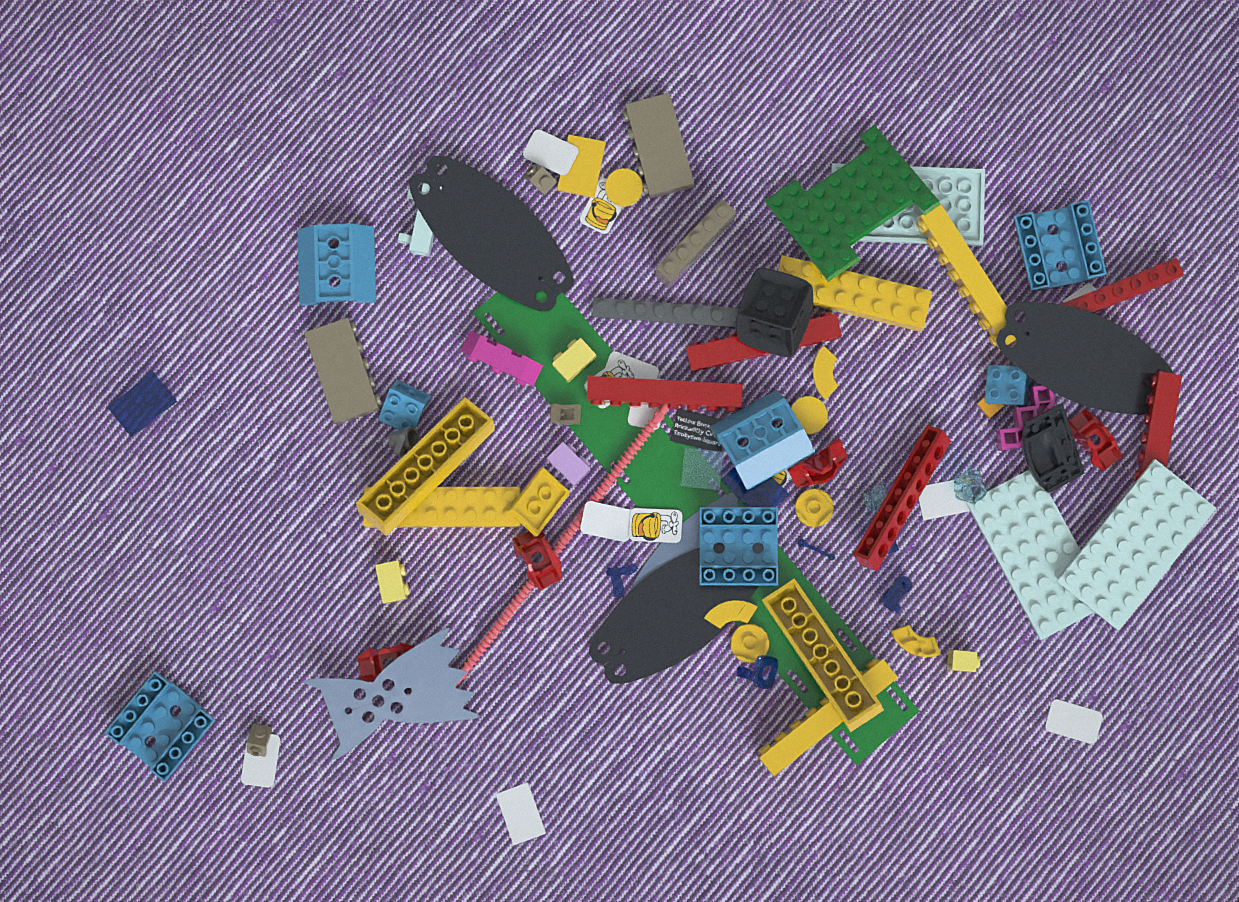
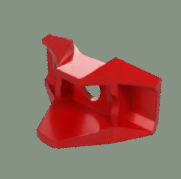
[1068,409,1122,471]
[787,438,848,487]
[512,531,562,591]
[357,642,415,683]

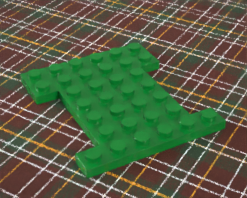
[765,125,940,282]

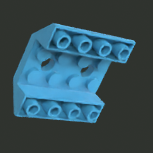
[1013,200,1107,291]
[297,224,376,306]
[710,390,815,490]
[700,507,778,586]
[104,671,216,783]

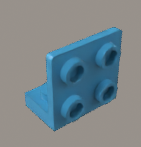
[985,365,1030,408]
[378,380,432,430]

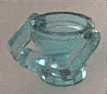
[954,469,987,504]
[863,482,888,513]

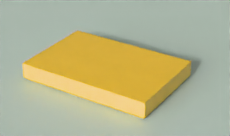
[557,135,606,198]
[507,467,570,536]

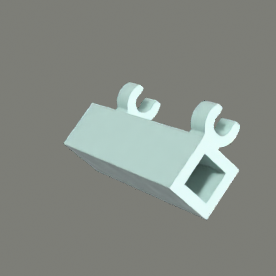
[398,183,443,257]

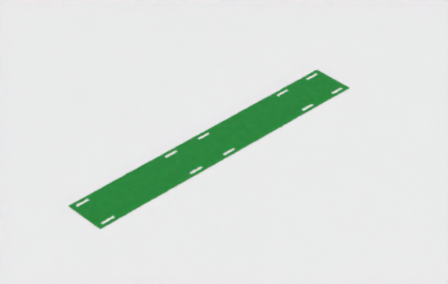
[473,276,920,766]

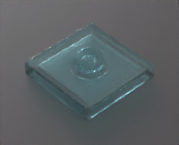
[680,448,723,491]

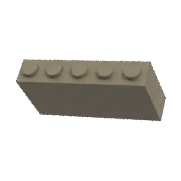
[623,93,694,199]
[655,199,736,289]
[304,318,382,425]

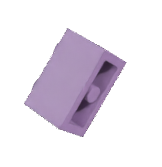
[547,442,591,487]

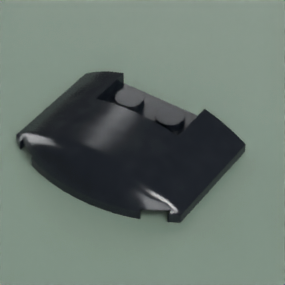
[1022,403,1085,493]

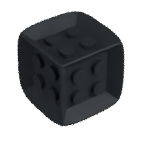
[736,268,813,357]

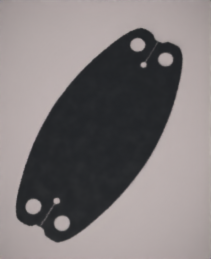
[409,156,574,311]
[996,302,1174,415]
[589,543,758,684]

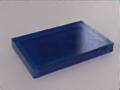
[107,371,178,438]
[721,467,789,507]

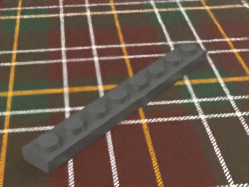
[592,297,739,328]

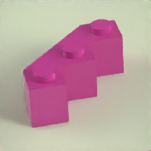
[460,331,543,386]
[996,386,1055,451]

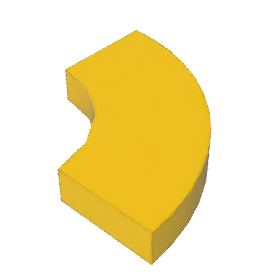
[813,346,838,400]
[704,601,757,628]
[890,625,941,657]

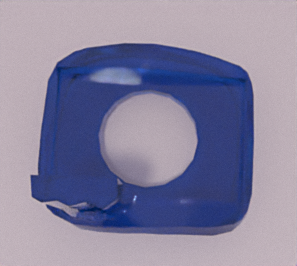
[605,563,638,597]
[736,655,778,690]

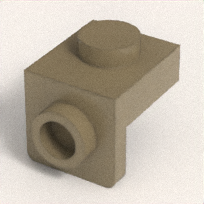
[524,164,557,196]
[550,404,581,425]
[247,723,272,757]

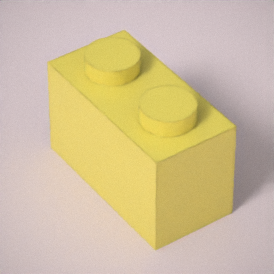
[552,338,597,383]
[375,560,410,604]
[947,650,980,672]

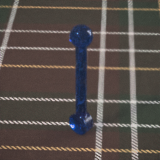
[797,539,835,561]

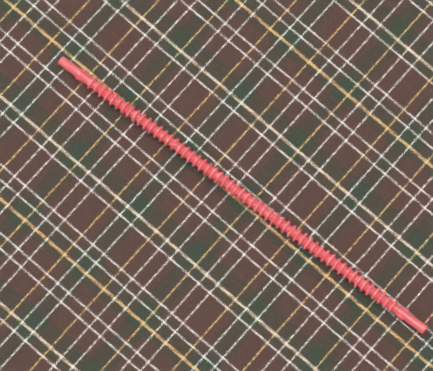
[456,404,669,688]

